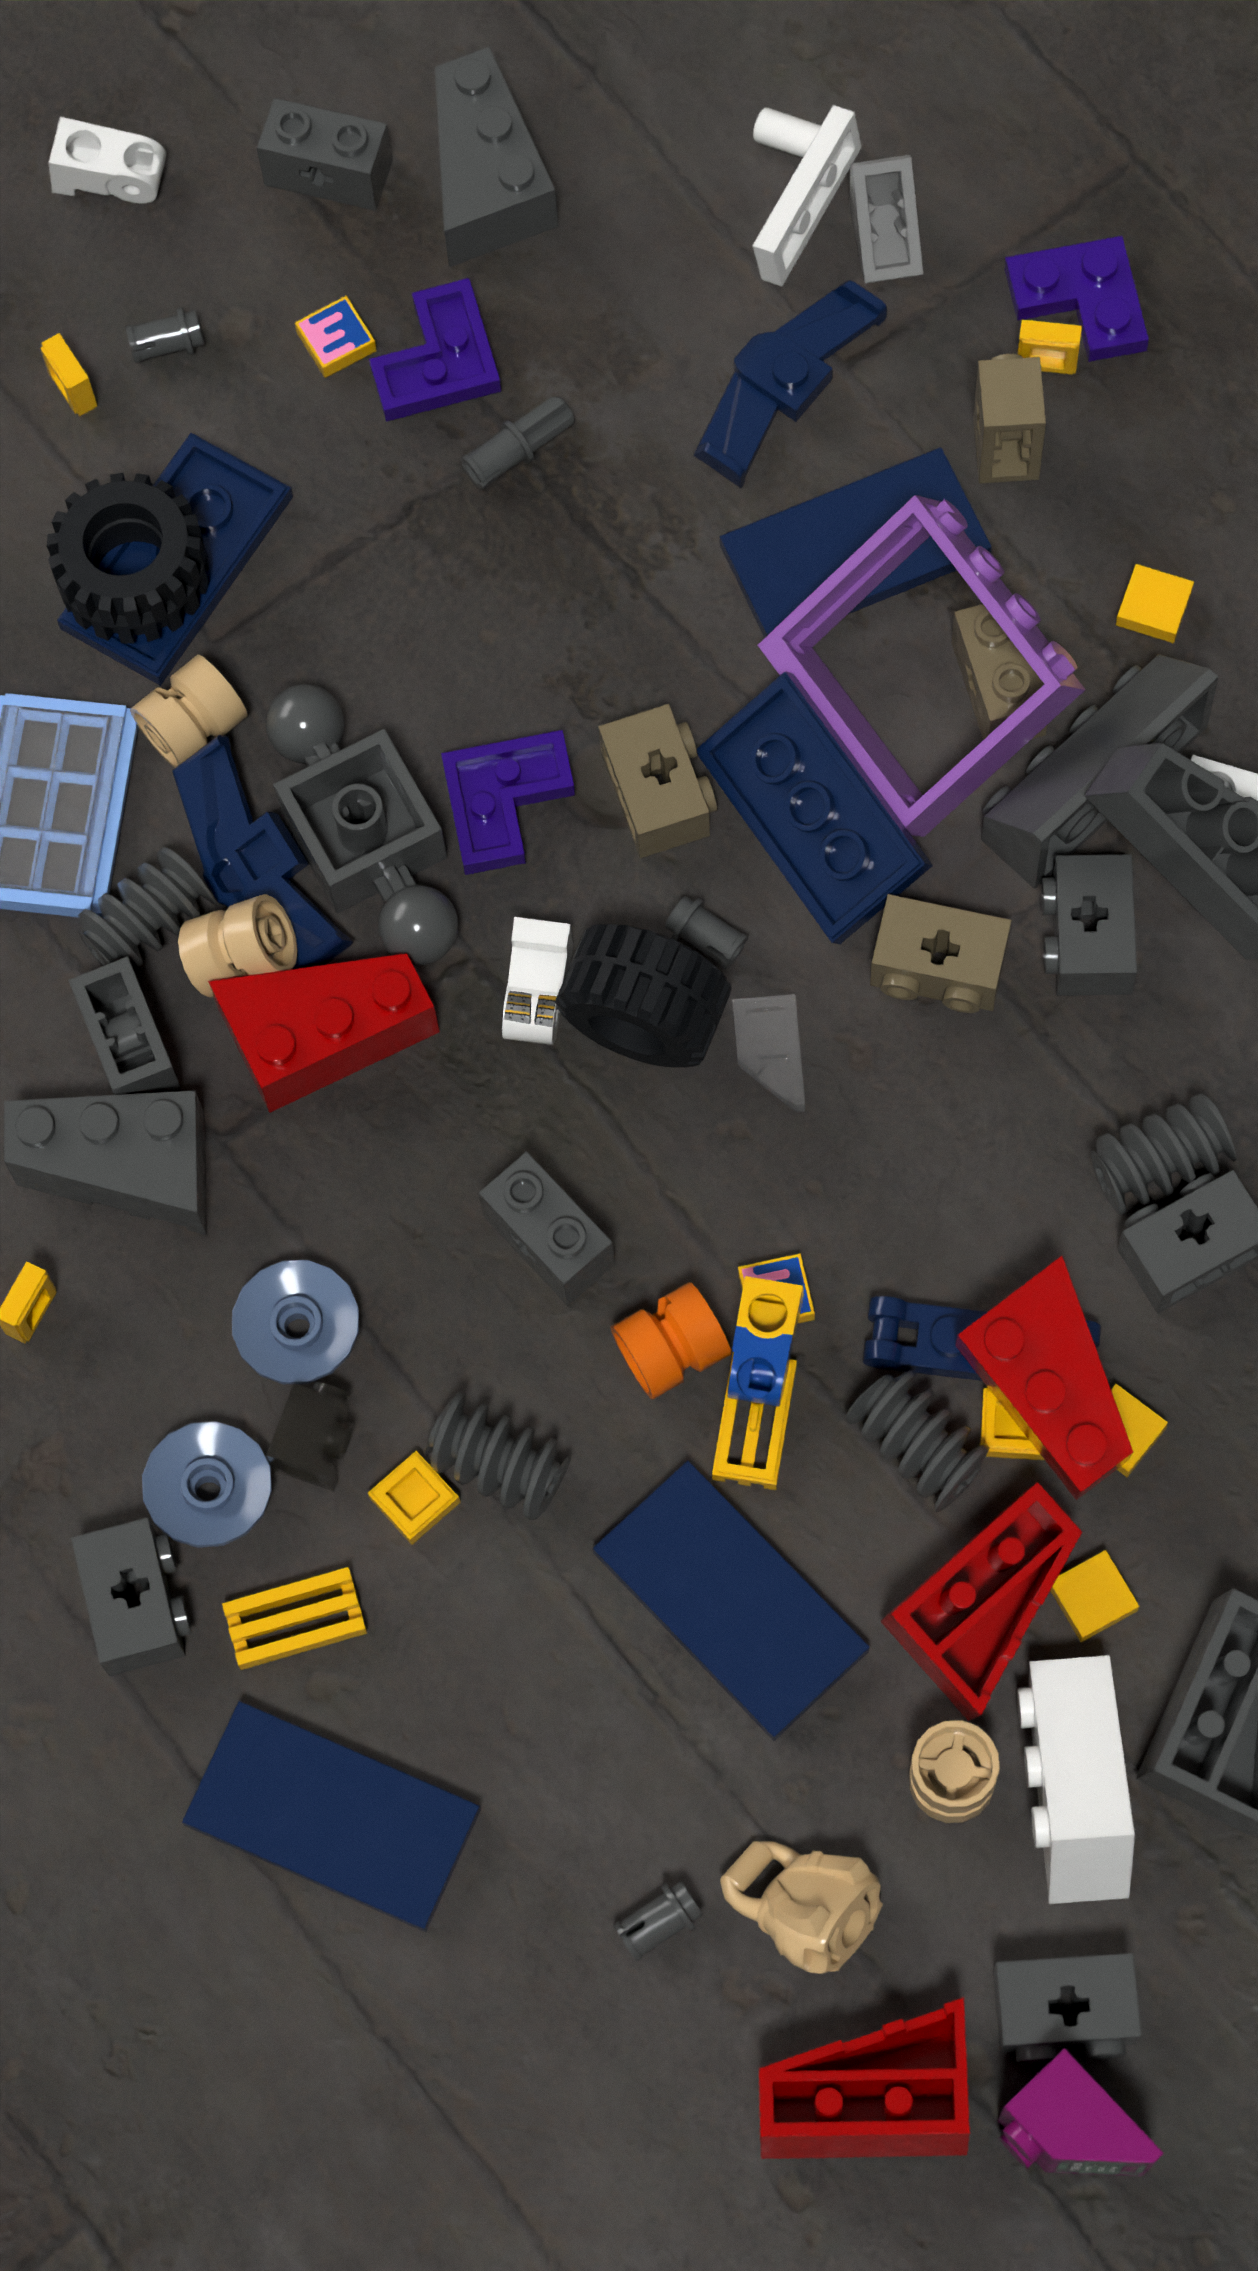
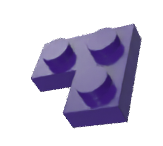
[1004,236,1149,362]
[369,278,501,422]
[441,730,575,875]

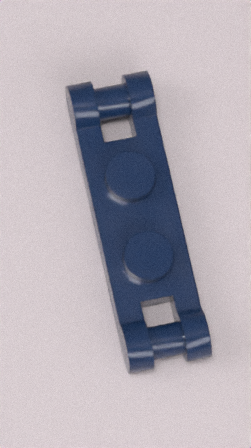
[862,1296,1101,1381]

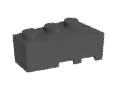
[435,47,559,267]
[4,1091,207,1235]
[1136,1588,1258,1838]

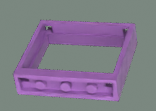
[758,495,1086,837]

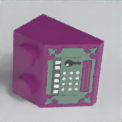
[998,2048,1164,2176]

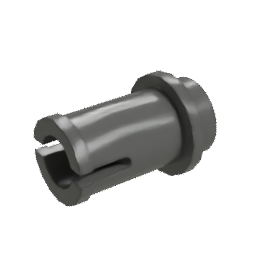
[126,307,205,363]
[665,896,749,970]
[613,1881,703,1962]

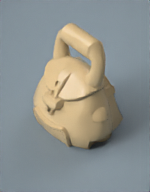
[720,1841,883,1974]

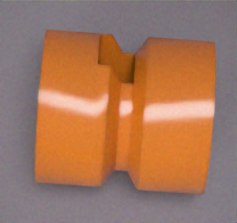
[611,1282,731,1399]

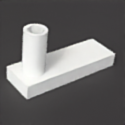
[753,105,862,286]

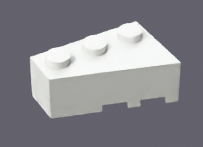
[1017,1655,1135,1904]

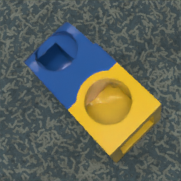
[728,1276,804,1407]

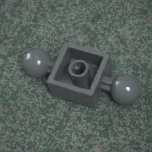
[265,684,458,966]

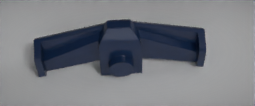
[693,280,887,488]
[172,735,353,969]

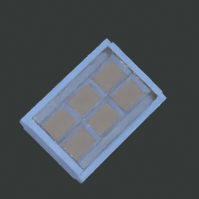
[0,693,138,918]

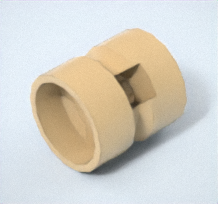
[130,654,248,768]
[178,894,297,997]
[909,1720,999,1823]

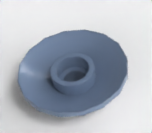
[232,1260,359,1384]
[142,1421,272,1548]

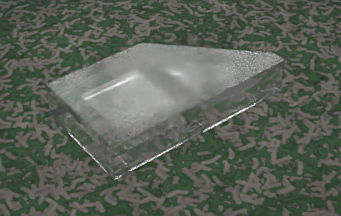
[732,994,805,1112]

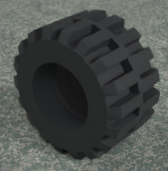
[47,473,210,644]
[555,924,732,1068]

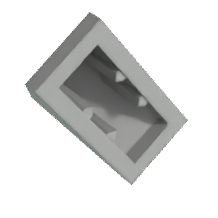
[849,155,923,283]

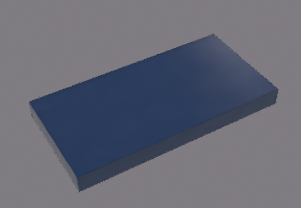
[57,433,293,686]
[720,447,992,638]
[696,671,933,944]
[592,1461,870,1741]
[182,1701,481,1932]

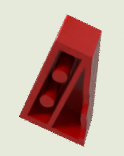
[208,953,440,1113]
[955,1256,1133,1500]
[880,1482,1082,1721]
[759,1997,970,2159]

